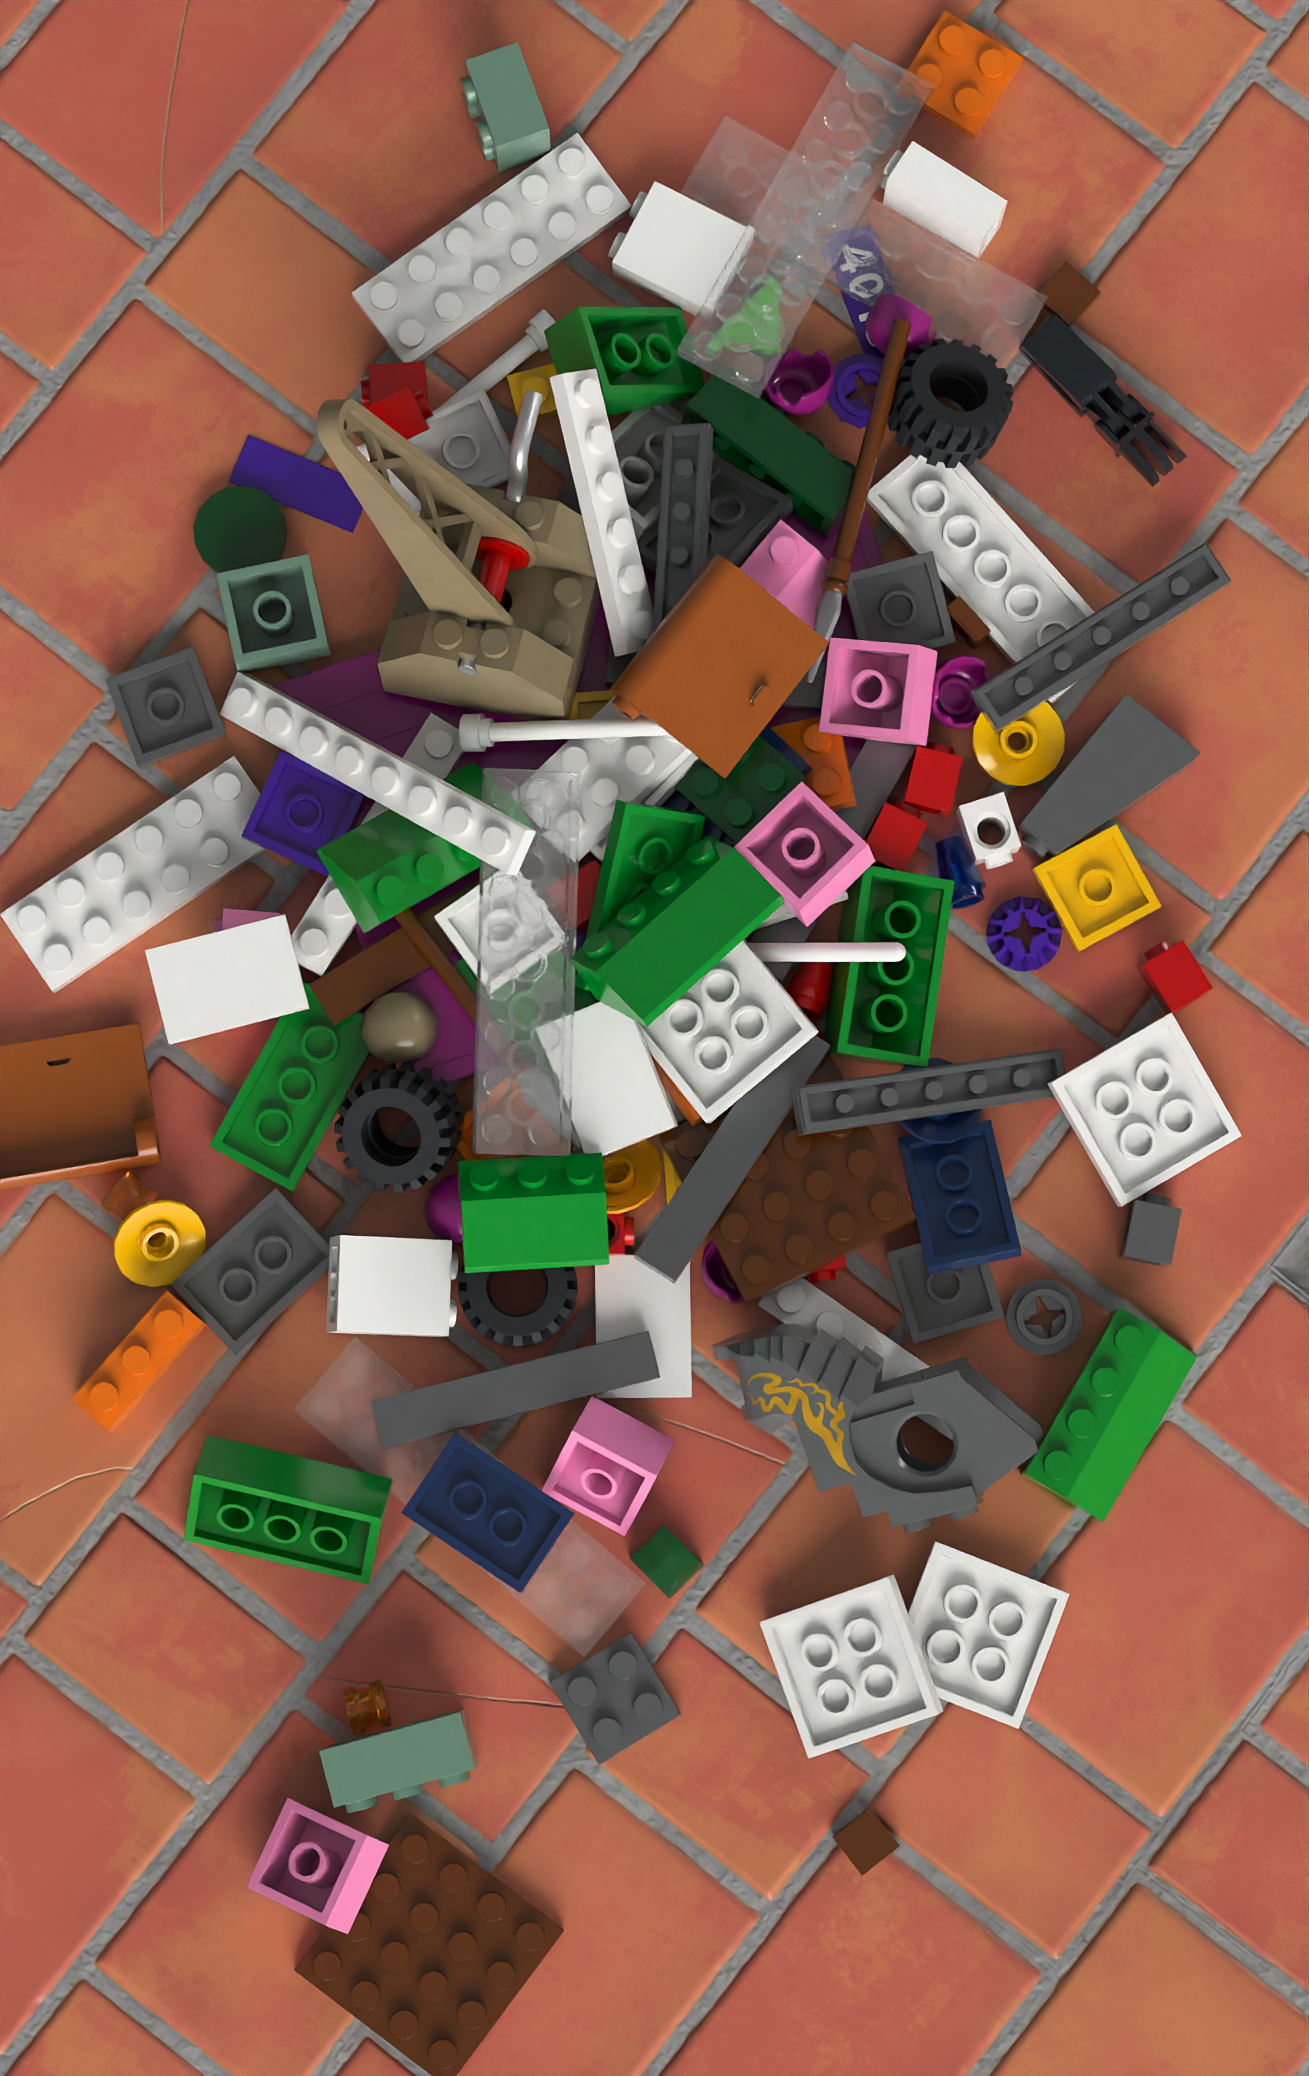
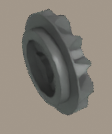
[1006,1279,1082,1355]

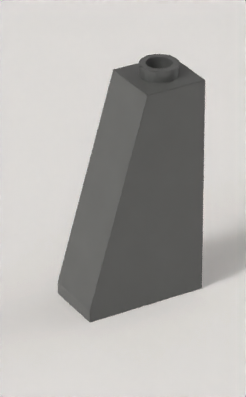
[1017,694,1200,858]

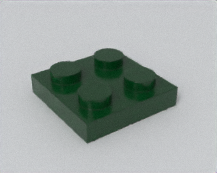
[674,735,809,844]

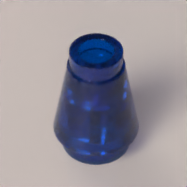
[935,836,986,910]

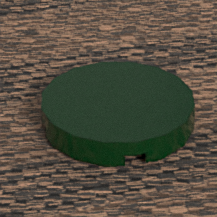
[193,486,287,573]

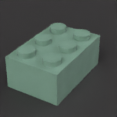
[319,1708,478,1813]

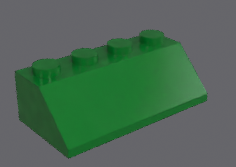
[316,762,536,933]
[570,835,785,1027]
[824,866,955,1068]
[1020,1307,1197,1522]
[184,1435,393,1584]

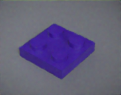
[241,751,366,877]

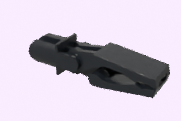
[1019,314,1187,487]

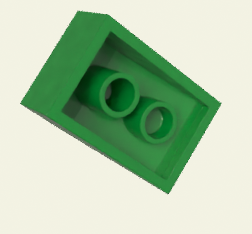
[544,307,705,416]

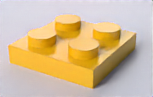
[1032,824,1162,953]

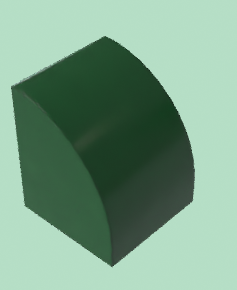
[630,1525,703,1599]

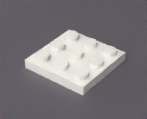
[638,939,819,1124]
[1047,1012,1242,1207]
[908,1541,1070,1729]
[759,1574,943,1759]

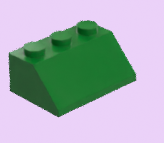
[458,1153,609,1273]

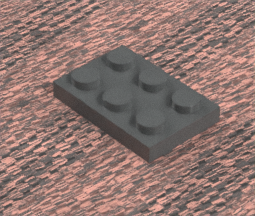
[637,457,793,573]
[170,1188,329,1355]

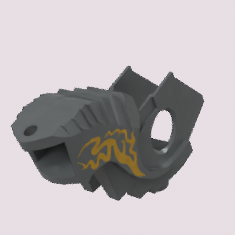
[712,1323,1044,1533]

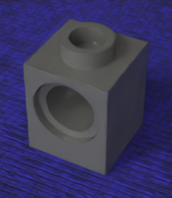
[1120,1194,1182,1268]

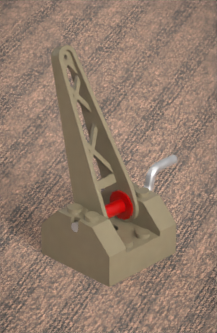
[317,391,601,721]

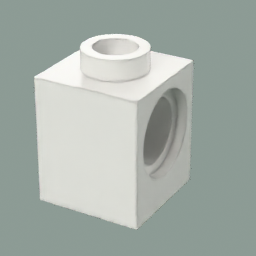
[956,792,1021,869]

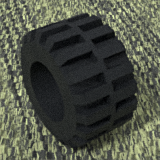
[887,338,1013,468]
[334,1062,464,1192]
[457,1260,578,1348]

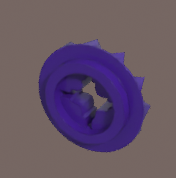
[828,354,890,429]
[986,896,1062,972]

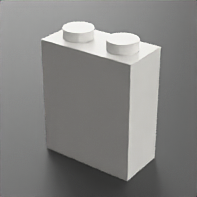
[881,141,1008,264]
[608,181,754,324]
[326,1235,458,1337]

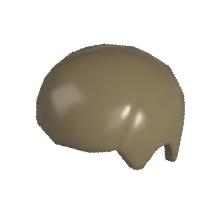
[361,992,439,1063]

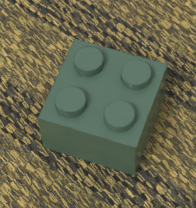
[460,42,551,173]
[216,554,331,673]

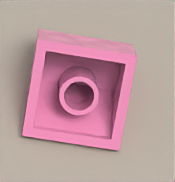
[739,520,845,630]
[819,637,938,746]
[542,1396,676,1536]

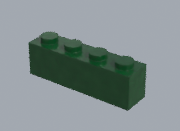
[681,367,856,539]

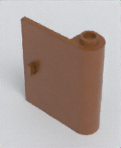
[609,553,829,778]
[0,1023,162,1190]

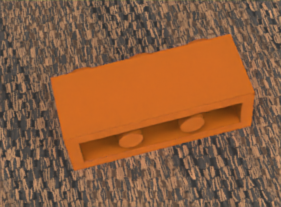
[71,1291,207,1432]

